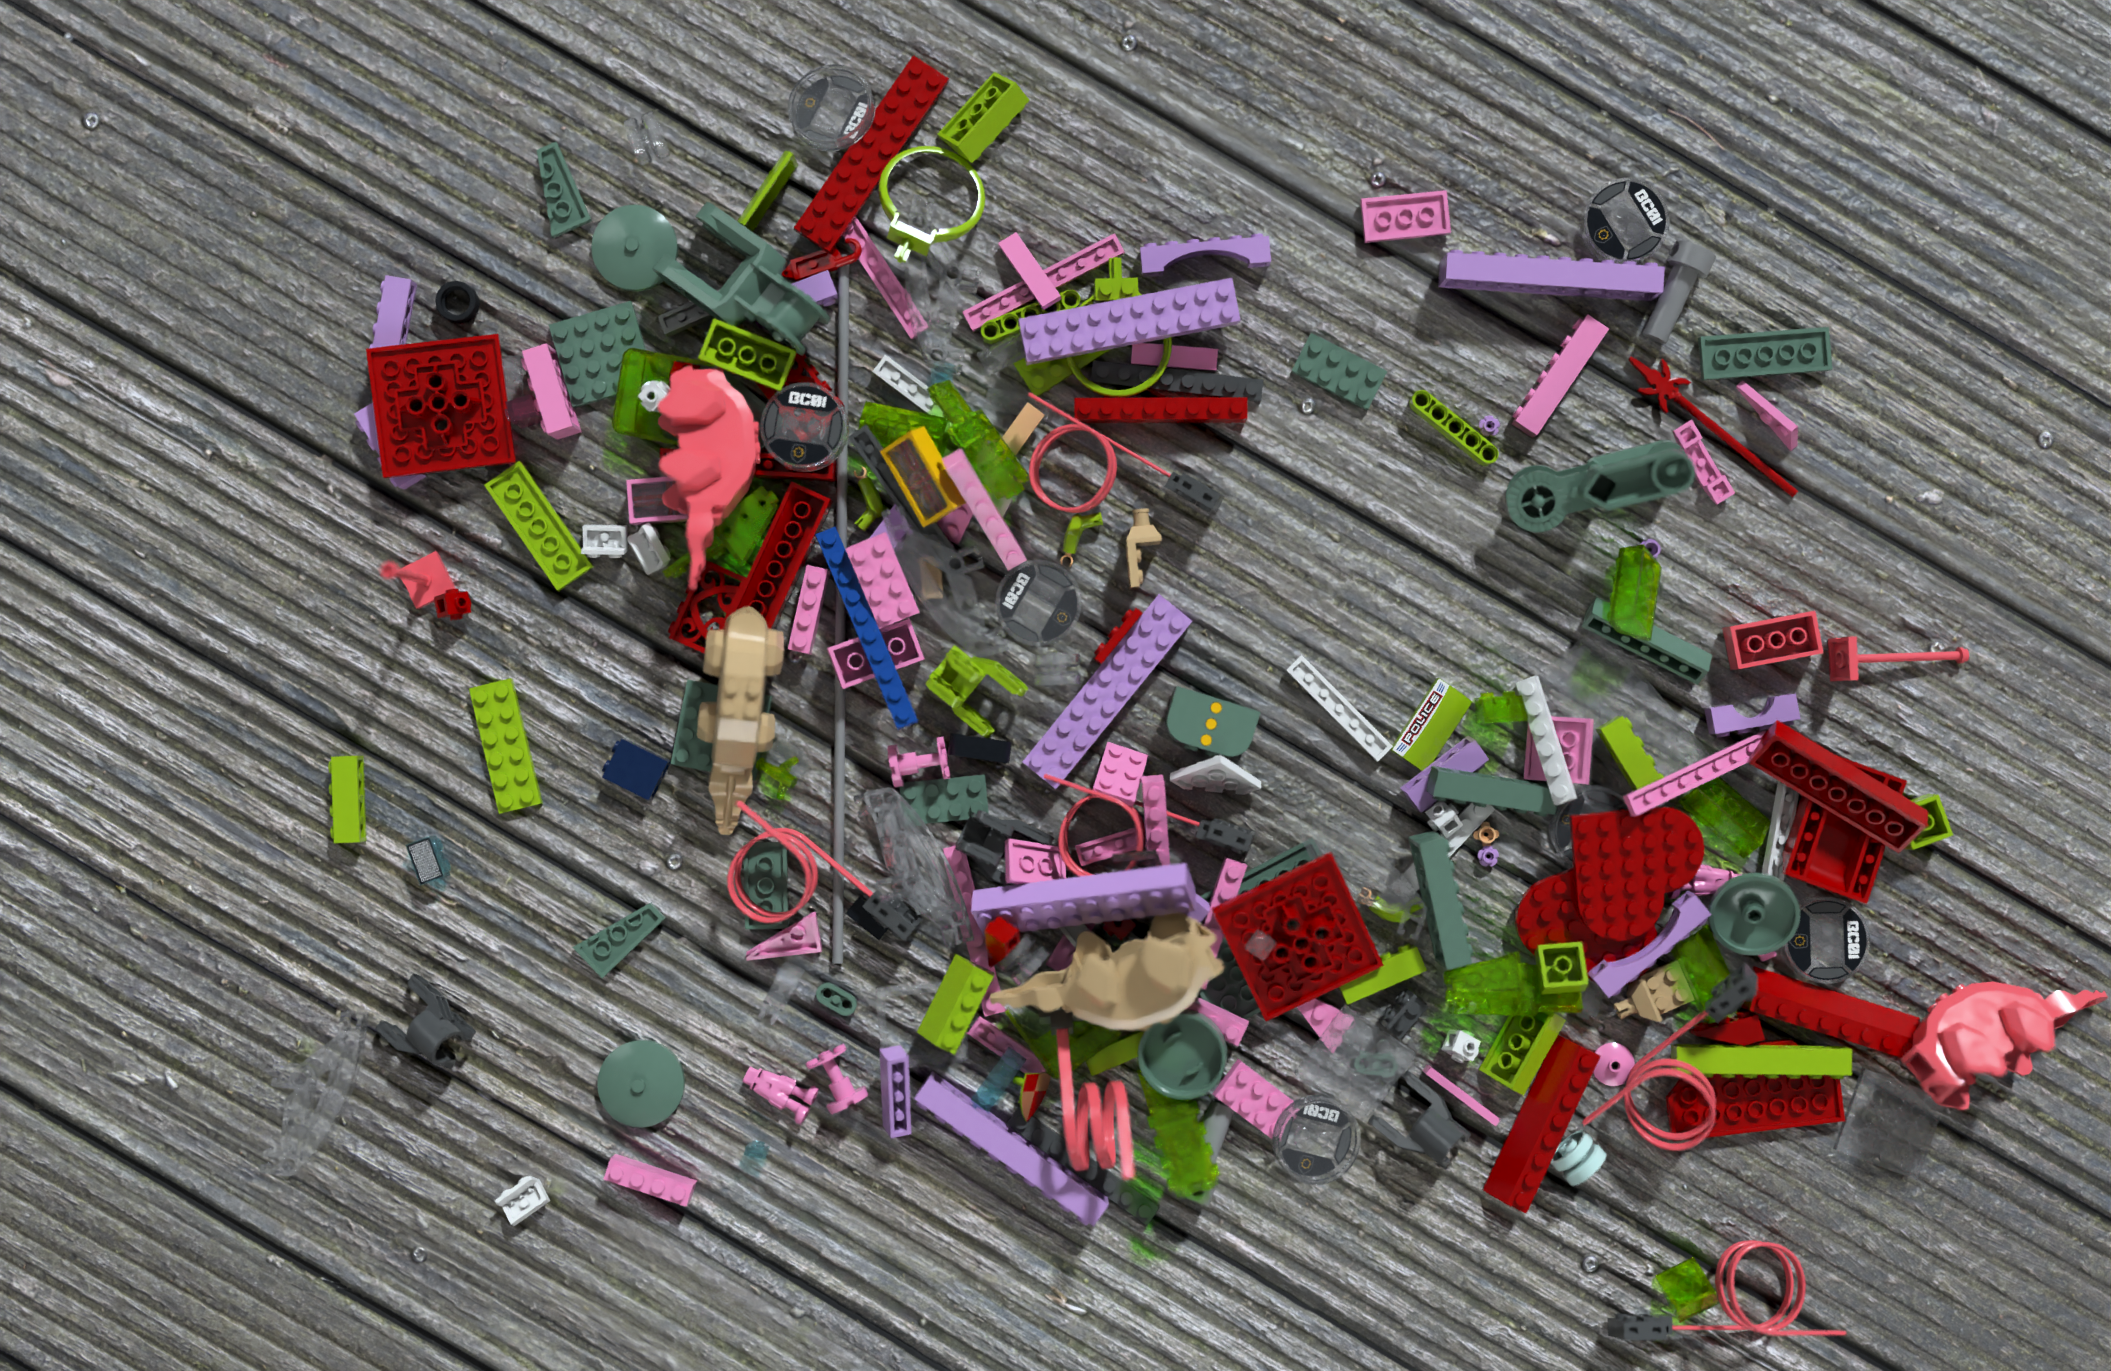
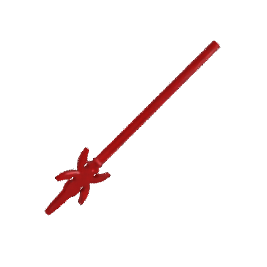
[1628,357,1798,497]

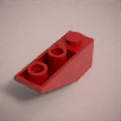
[985,916,1020,968]
[1689,1010,1765,1046]

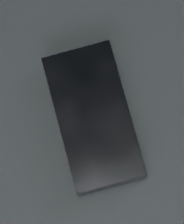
[845,896,889,940]

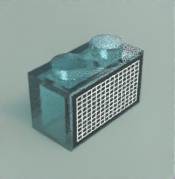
[406,835,451,886]

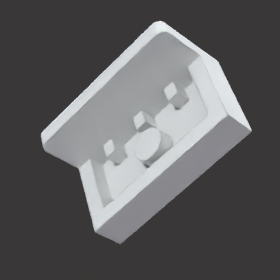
[627,522,671,575]
[581,525,628,558]
[495,1176,550,1226]

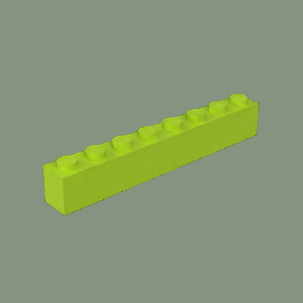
[1671,1044,1852,1079]

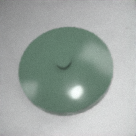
[591,205,679,292]
[1708,873,1800,955]
[597,1039,685,1127]

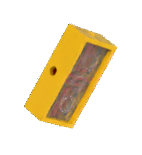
[880,426,966,528]

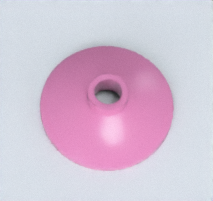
[1593,1042,1635,1086]

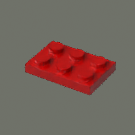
[1094,608,1142,665]

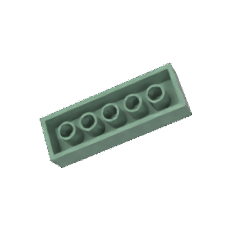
[1408,831,1473,970]

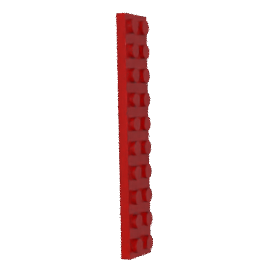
[794,55,949,254]

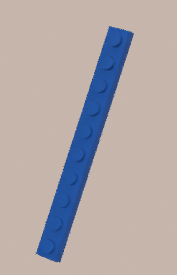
[815,527,918,730]

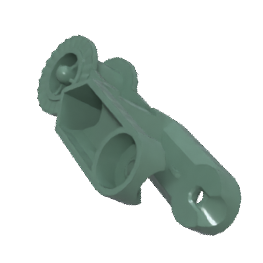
[652,202,831,355]
[1506,440,1695,532]

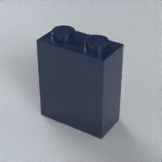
[602,739,671,801]

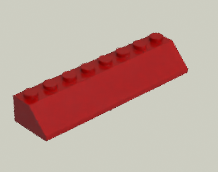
[723,481,833,629]
[1749,720,1928,853]
[1741,966,1920,1058]
[1482,1035,1601,1214]

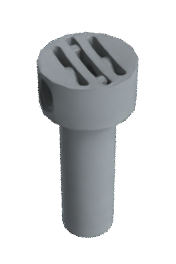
[1642,240,1716,344]
[1168,1100,1235,1206]

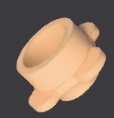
[1473,822,1499,847]

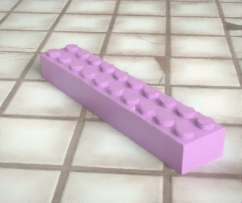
[1438,250,1665,301]
[1018,278,1241,365]
[1023,594,1192,789]
[971,863,1196,936]
[914,1071,1109,1227]

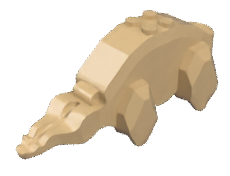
[697,606,784,835]
[990,913,1224,1031]

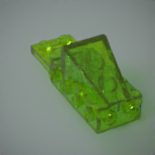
[927,380,1030,500]
[662,486,780,579]
[1443,951,1583,1016]
[1137,1069,1221,1198]

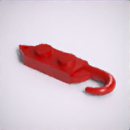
[781,238,862,281]

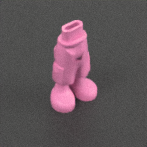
[1666,864,1742,899]
[742,1066,819,1125]

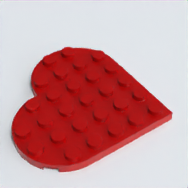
[1569,806,1704,941]
[1515,868,1657,985]

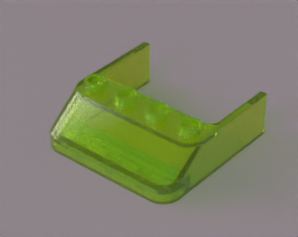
[612,348,714,445]
[1005,1006,1122,1079]

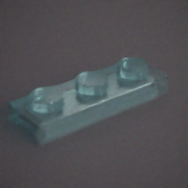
[971,1047,1026,1112]

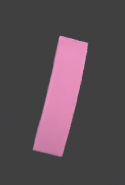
[1672,420,1735,505]

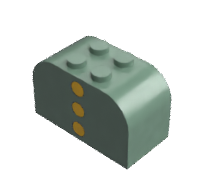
[1165,686,1261,757]

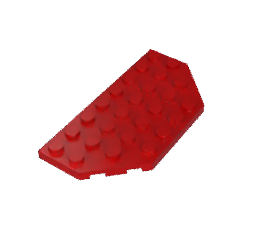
[1666,1039,1845,1142]

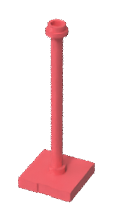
[380,551,456,609]
[1828,636,1969,682]

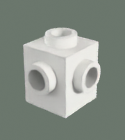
[638,380,670,412]
[1425,801,1463,839]
[1441,1030,1481,1063]

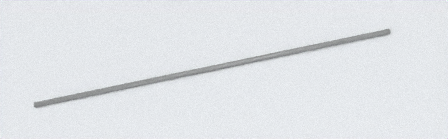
[832,254,849,964]

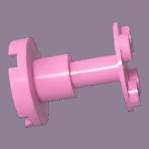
[888,737,951,788]
[805,1043,869,1114]

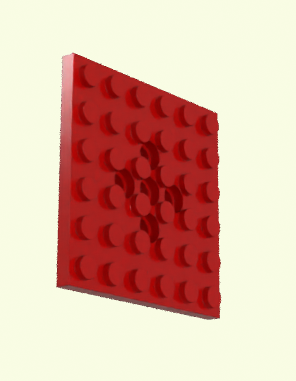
[366,334,516,479]
[1211,852,1384,1021]

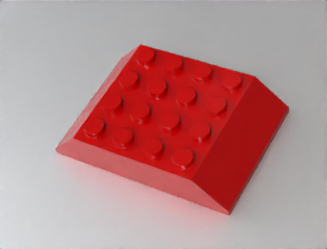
[1782,755,1907,904]

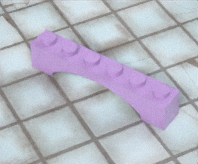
[1139,233,1271,277]
[1587,890,1711,998]

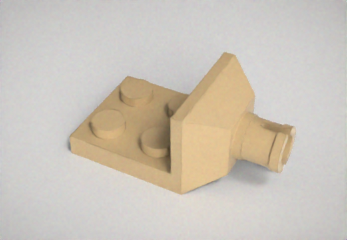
[1125,509,1162,590]
[1613,959,1695,1022]

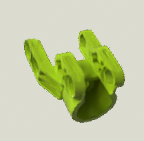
[925,645,1028,738]

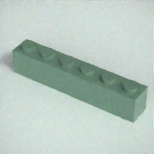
[1582,597,1712,685]
[1426,766,1557,817]

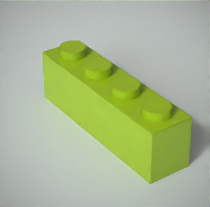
[1595,716,1664,791]
[328,755,366,843]
[1338,943,1427,1005]

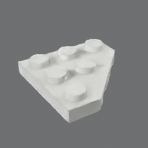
[1170,755,1261,795]

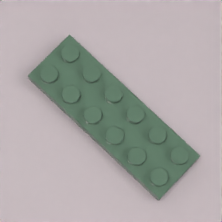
[1698,327,1833,381]

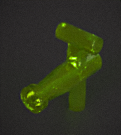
[755,756,799,800]

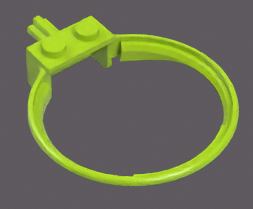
[879,146,985,263]
[1066,257,1172,398]

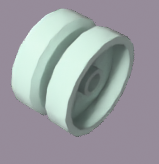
[1550,1130,1606,1186]

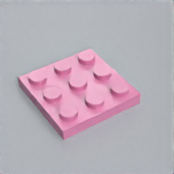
[1524,716,1594,784]

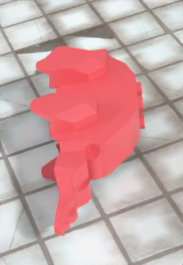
[657,366,760,590]
[1901,982,2108,1111]

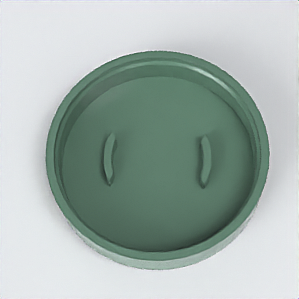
[1138,1009,1227,1100]

